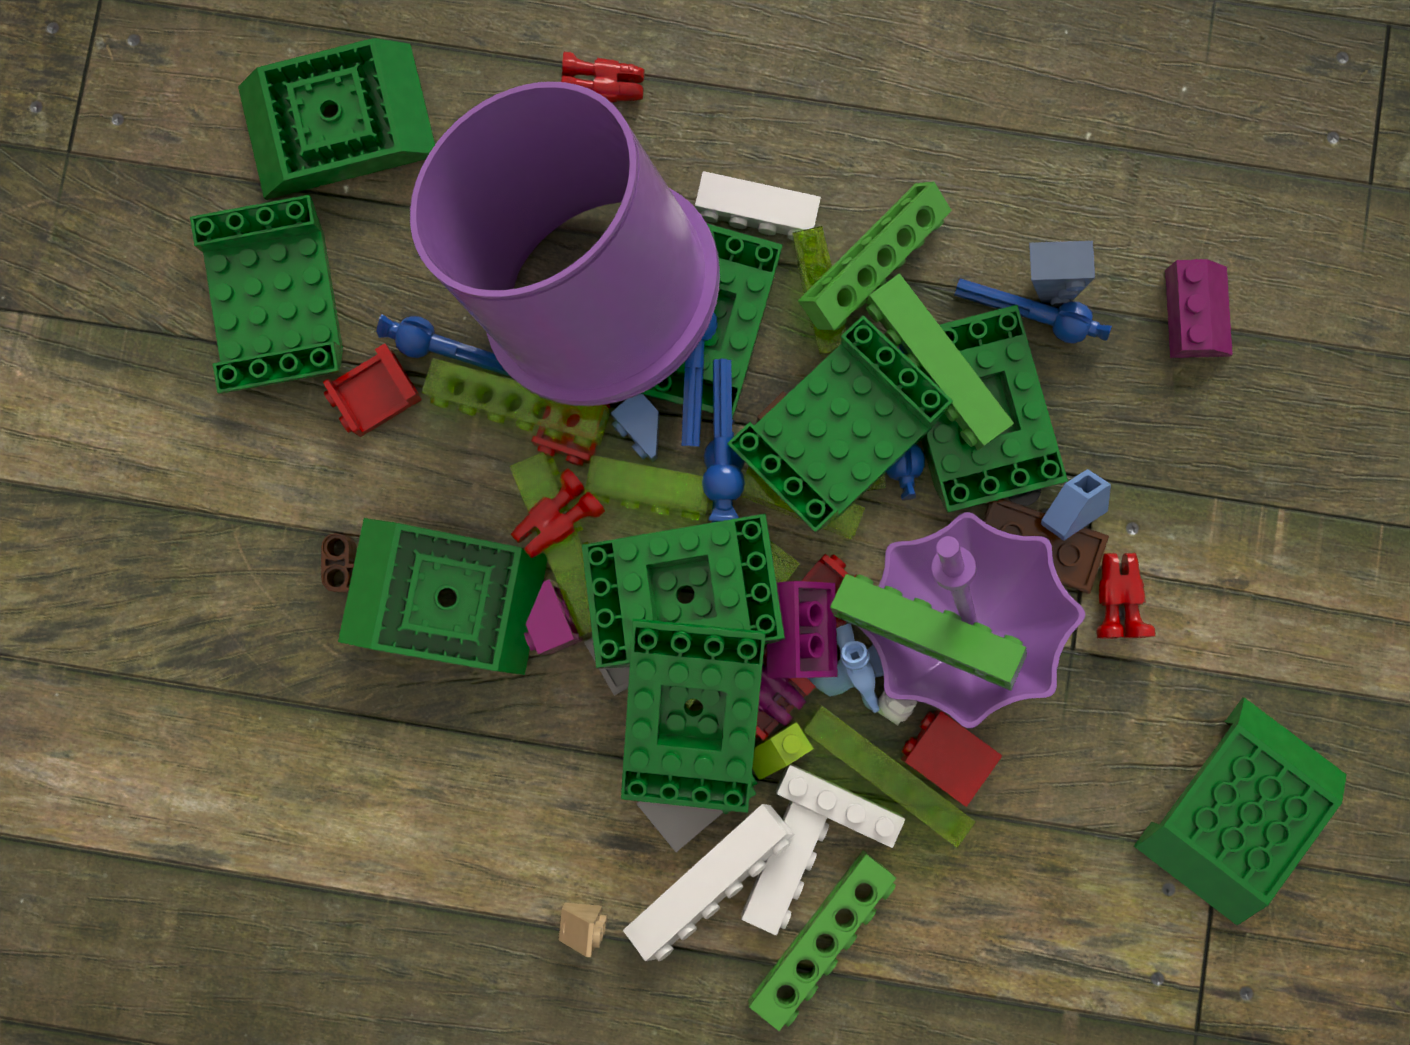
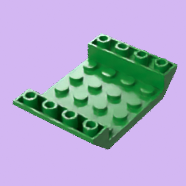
[190,195,343,394]
[727,315,953,533]
[1133,697,1347,925]

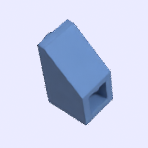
[611,394,660,462]
[1041,469,1111,541]

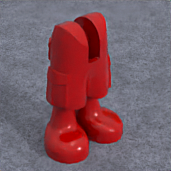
[561,51,645,103]
[510,468,605,558]
[1096,553,1156,639]

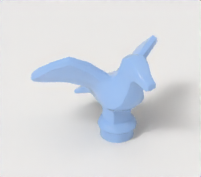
[808,623,884,713]

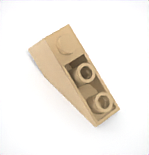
[559,903,607,957]

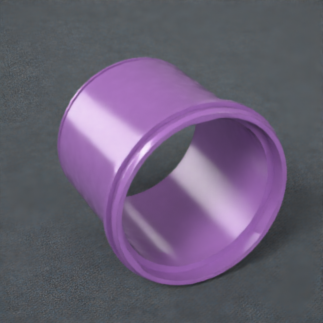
[410,82,720,406]

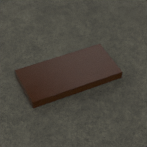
[983,499,1109,594]

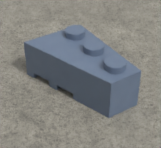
[1029,241,1095,307]

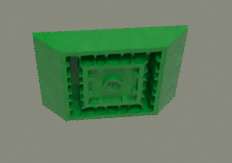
[238,38,435,200]
[641,223,783,419]
[899,305,1068,513]
[582,513,785,669]
[338,518,549,675]
[621,619,766,813]

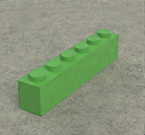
[866,273,1014,450]
[830,574,1027,691]

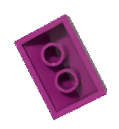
[1165,259,1233,358]
[524,579,583,655]
[767,581,838,678]

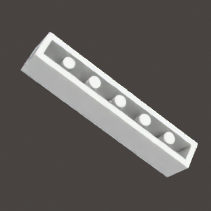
[623,804,794,961]

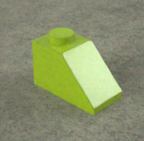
[752,720,814,780]

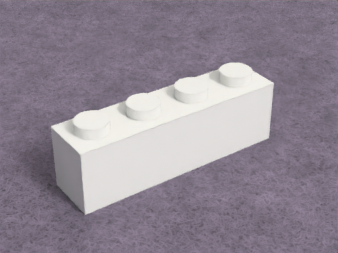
[695,171,821,242]
[775,764,905,848]
[741,801,829,935]

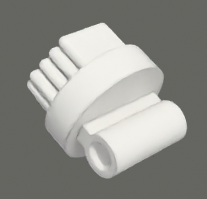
[878,691,917,726]

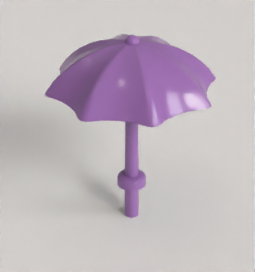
[859,512,1085,728]

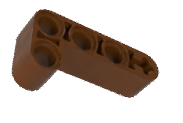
[321,533,357,593]

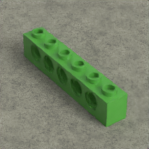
[798,181,952,330]
[748,850,896,1031]

